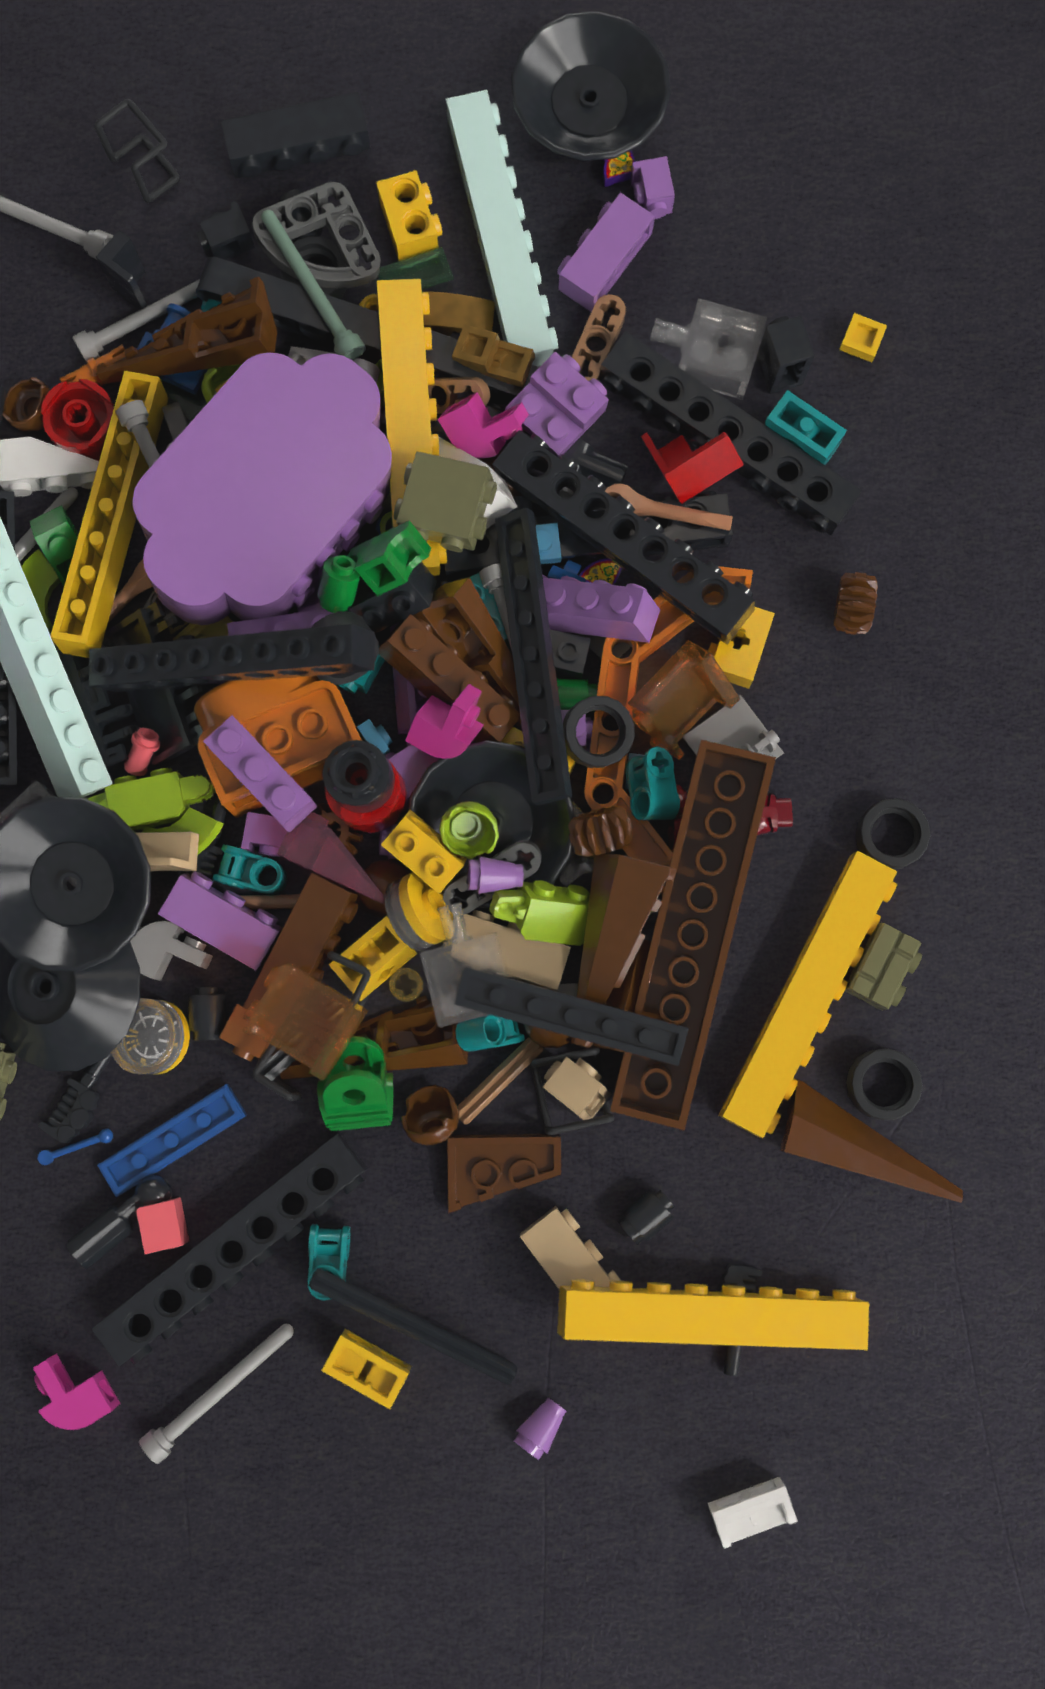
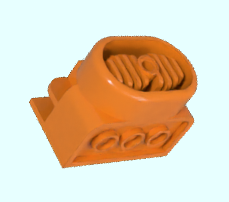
[194,676,362,818]

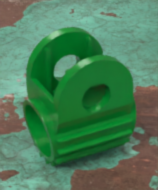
[317,1036,393,1131]

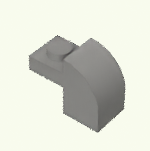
[130,921,213,981]

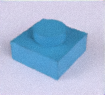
[536,523,562,564]
[357,719,393,755]

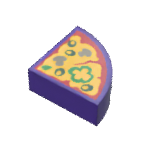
[603,151,635,187]
[579,558,623,585]

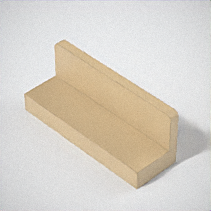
[136,832,199,871]

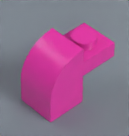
[438,392,529,458]
[405,684,484,759]
[33,1354,121,1430]

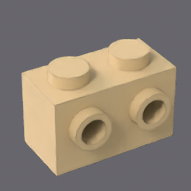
[543,1057,611,1120]

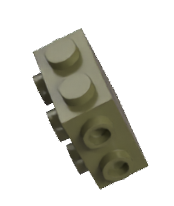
[394,451,497,552]

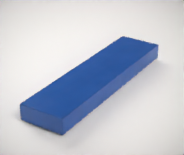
[97,1084,247,1197]

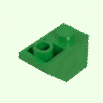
[29,505,79,586]

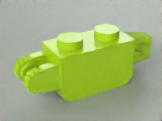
[88,768,215,832]
[489,880,590,946]

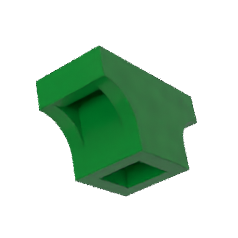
[348,520,432,596]

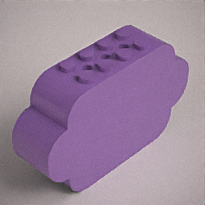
[133,353,392,625]

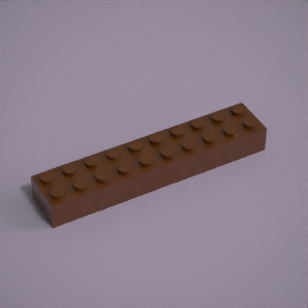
[610,739,776,1130]

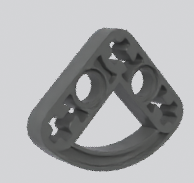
[253,182,381,289]

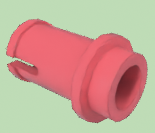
[124,728,160,776]

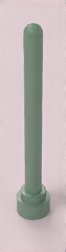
[261,210,366,361]

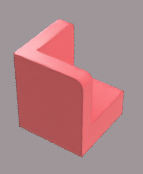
[136,1197,189,1254]

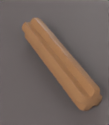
[457,1037,543,1125]

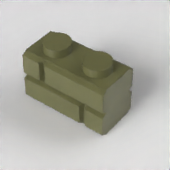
[845,922,922,1011]

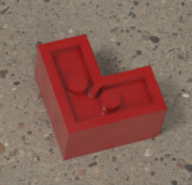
[641,432,744,504]

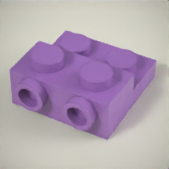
[505,352,609,457]

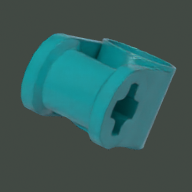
[625,746,680,820]
[212,844,288,895]
[456,1013,525,1052]
[308,1224,350,1300]

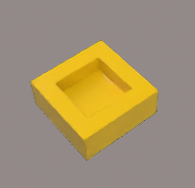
[839,313,887,362]

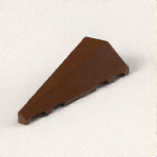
[96,276,277,384]
[402,577,521,726]
[571,853,677,1048]
[279,982,468,1079]
[780,1079,963,1203]

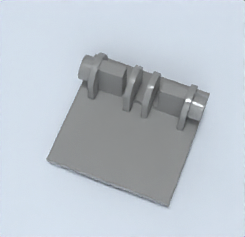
[683,695,784,759]

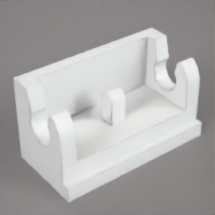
[708,1477,797,1549]

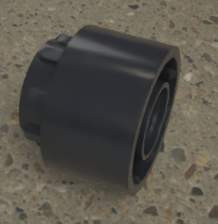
[323,740,395,813]

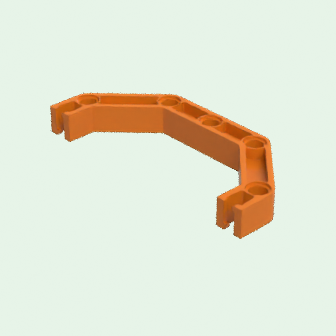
[584,566,753,895]

